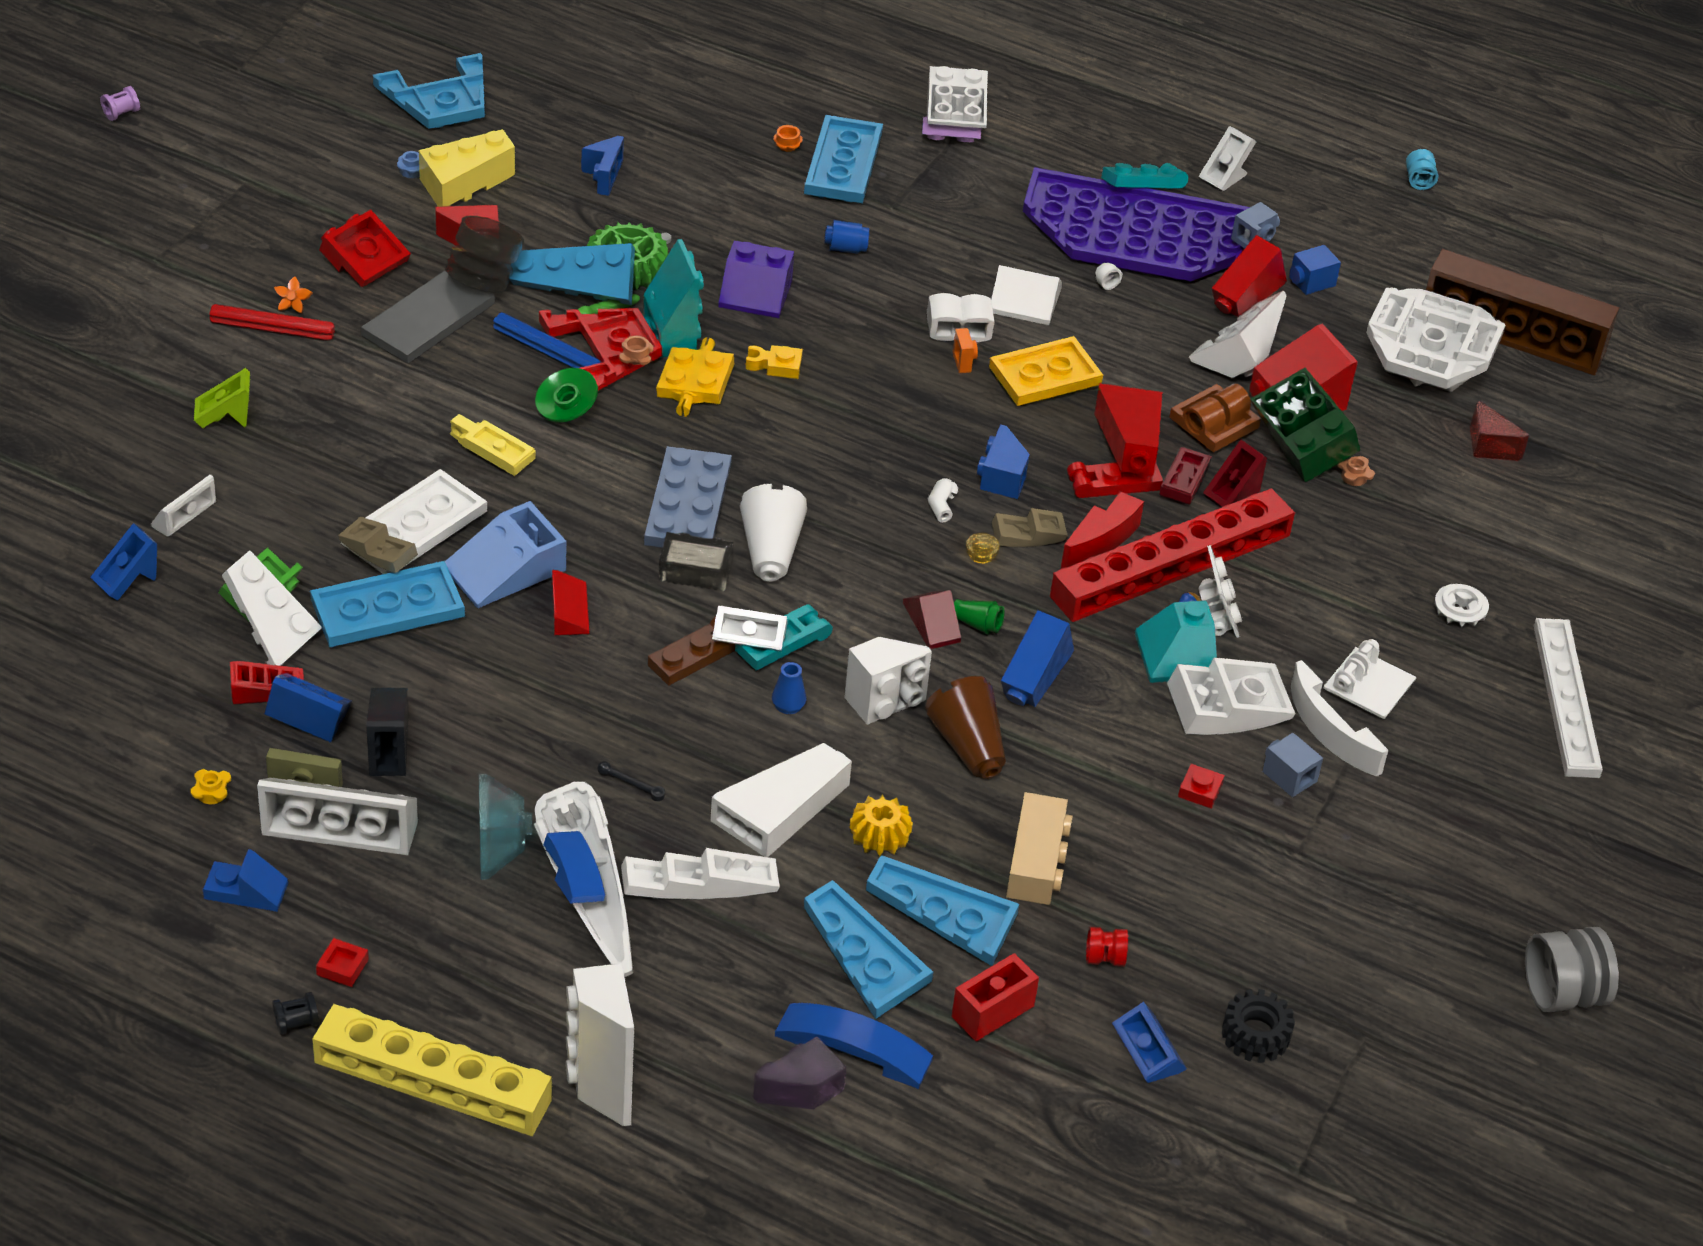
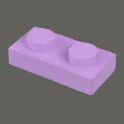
[922,117,982,142]

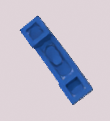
[775,1003,933,1089]

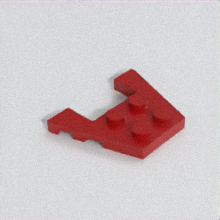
[539,308,662,391]

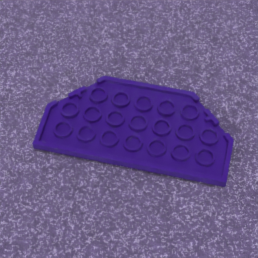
[1023,167,1250,281]

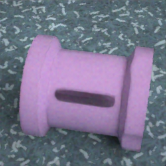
[100,86,140,121]

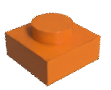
[953,328,978,373]

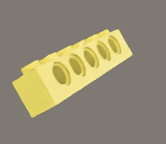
[313,1004,552,1137]

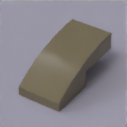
[992,508,1068,547]
[338,516,418,574]

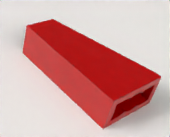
[1095,383,1163,476]

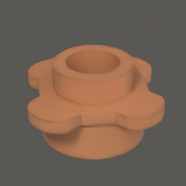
[619,336,653,365]
[1338,456,1375,486]

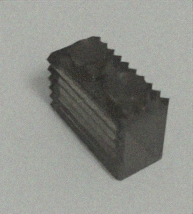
[659,532,734,591]

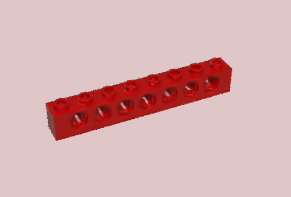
[1050,488,1295,622]

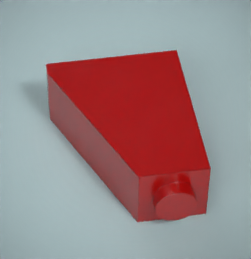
[1212,235,1287,317]

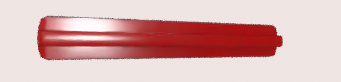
[209,304,335,341]

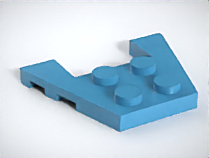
[373,53,485,129]

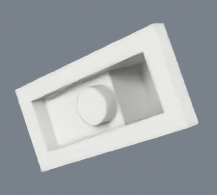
[1199,126,1256,191]

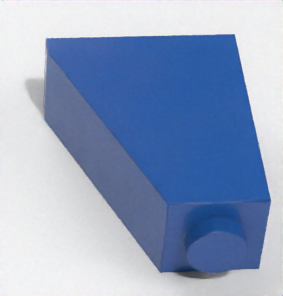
[1001,610,1074,707]

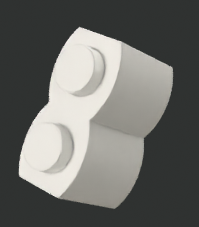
[927,293,994,342]

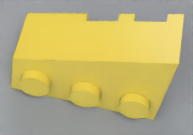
[419,129,515,207]

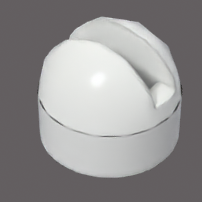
[1096,262,1122,290]

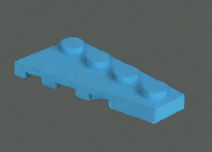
[866,855,1019,966]
[804,880,933,1019]

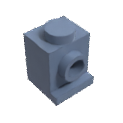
[1231,202,1280,248]

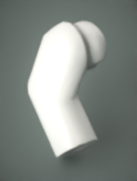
[928,478,958,523]

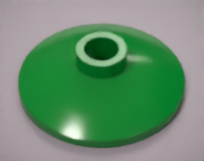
[535,368,598,422]

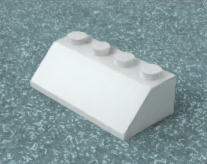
[257,778,418,855]
[566,963,634,1126]

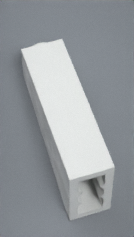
[711,743,852,857]

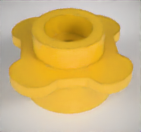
[191,769,231,804]

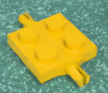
[656,337,734,417]

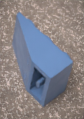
[445,501,566,608]

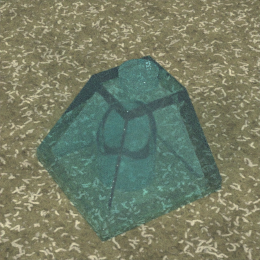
[479,774,532,879]

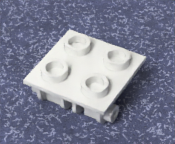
[1199,545,1242,638]
[1323,639,1416,719]

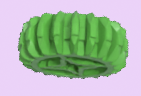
[587,222,669,290]

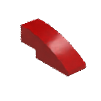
[1061,491,1144,569]

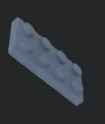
[644,446,732,554]

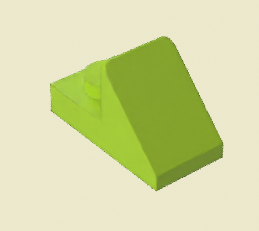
[194,368,250,428]

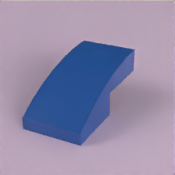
[543,831,605,904]

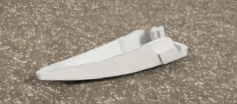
[534,782,633,977]

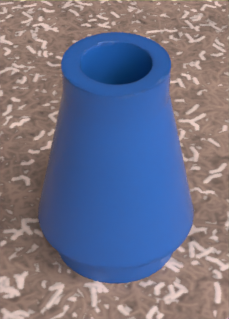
[772,662,807,714]

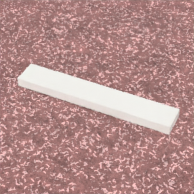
[1534,618,1603,778]

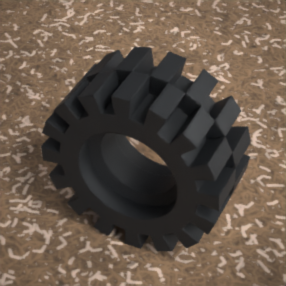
[1222,989,1295,1063]

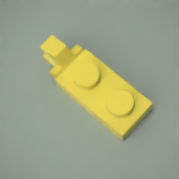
[450,414,536,476]

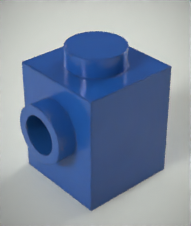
[1289,245,1341,295]

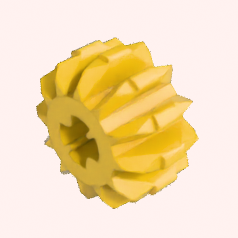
[850,794,913,857]

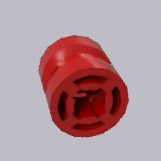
[1086,926,1128,967]

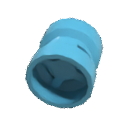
[1406,149,1438,190]

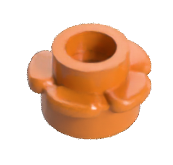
[773,125,803,152]

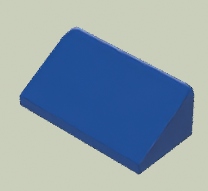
[1112,1002,1187,1083]

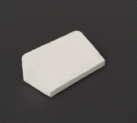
[151,475,216,537]
[712,606,788,651]

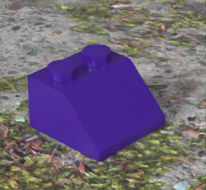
[718,240,794,318]

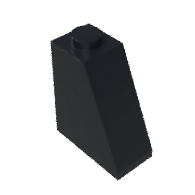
[366,688,409,776]

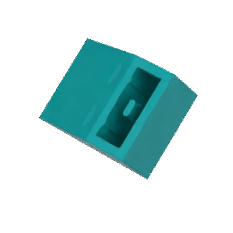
[643,239,704,358]

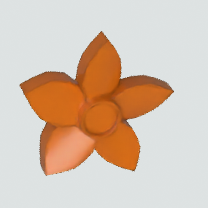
[274,276,312,314]

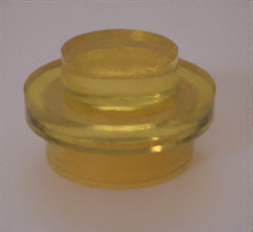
[966,533,1000,563]

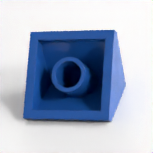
[264,673,352,742]

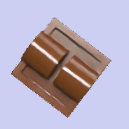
[1169,384,1261,453]

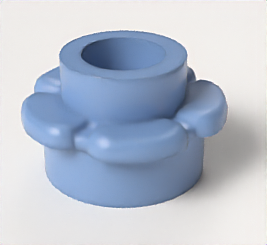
[397,151,420,178]

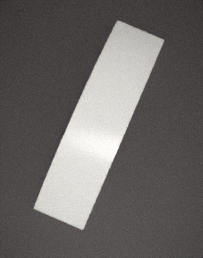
[1291,660,1388,776]

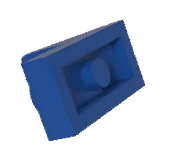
[581,136,624,196]
[90,523,157,600]
[203,849,288,912]

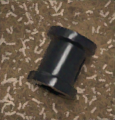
[272,992,319,1035]

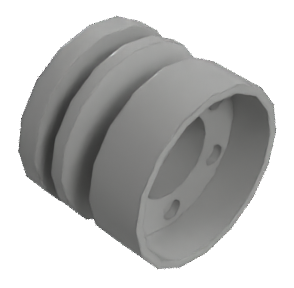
[1525,927,1619,1012]

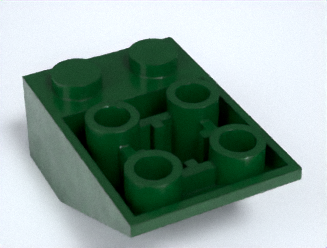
[1250,367,1361,483]

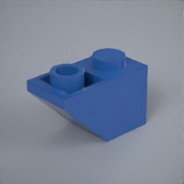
[977,424,1030,499]

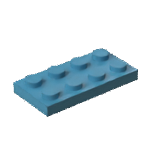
[804,115,883,203]
[310,561,465,647]

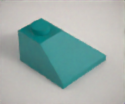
[1135,600,1217,683]

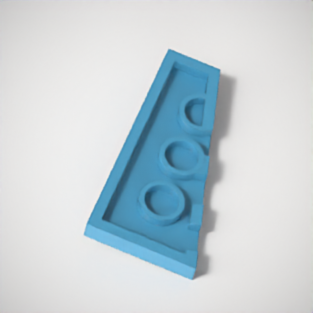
[510,243,635,305]

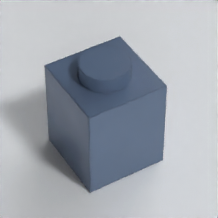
[1262,733,1323,797]

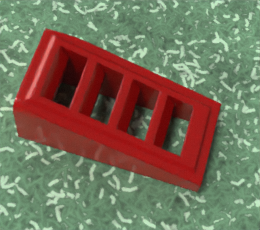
[230,661,304,704]

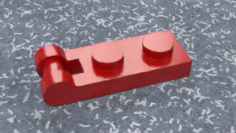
[1067,462,1163,498]

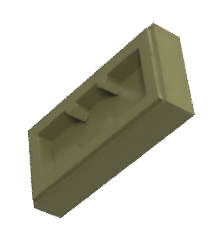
[266,748,343,787]

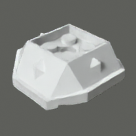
[1366,288,1505,392]

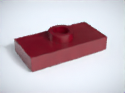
[1159,447,1212,504]

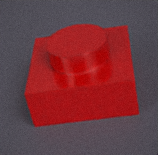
[1178,764,1225,809]
[316,938,369,987]

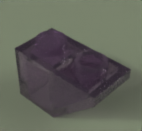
[753,1037,847,1110]

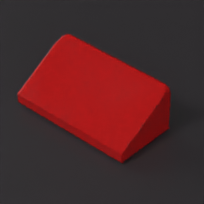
[552,570,589,635]

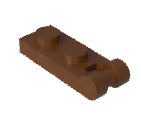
[648,616,735,686]

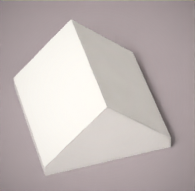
[991,265,1062,325]

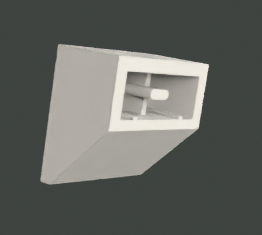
[844,637,932,725]

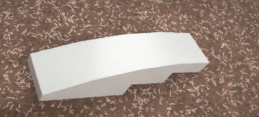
[621,848,780,899]

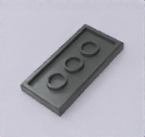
[361,268,495,364]

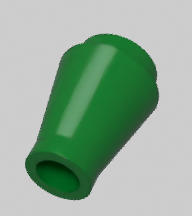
[954,599,1005,634]

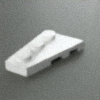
[222,550,322,666]

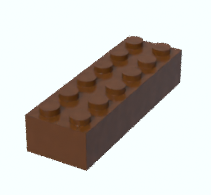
[1426,249,1620,376]

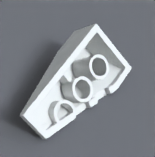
[1189,291,1286,378]

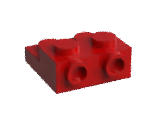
[319,209,411,287]

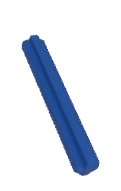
[493,313,602,368]

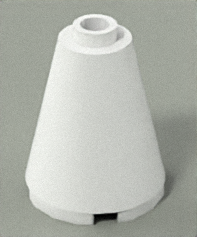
[740,484,807,582]

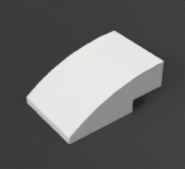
[1167,658,1295,735]

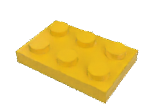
[989,336,1103,406]

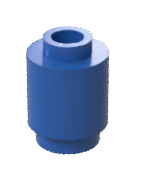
[824,220,869,254]

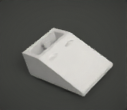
[926,66,988,128]

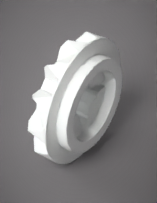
[1434,584,1489,627]

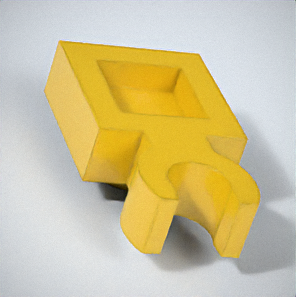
[745,345,803,379]

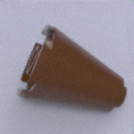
[925,676,1006,779]

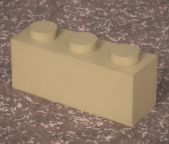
[1006,792,1073,905]

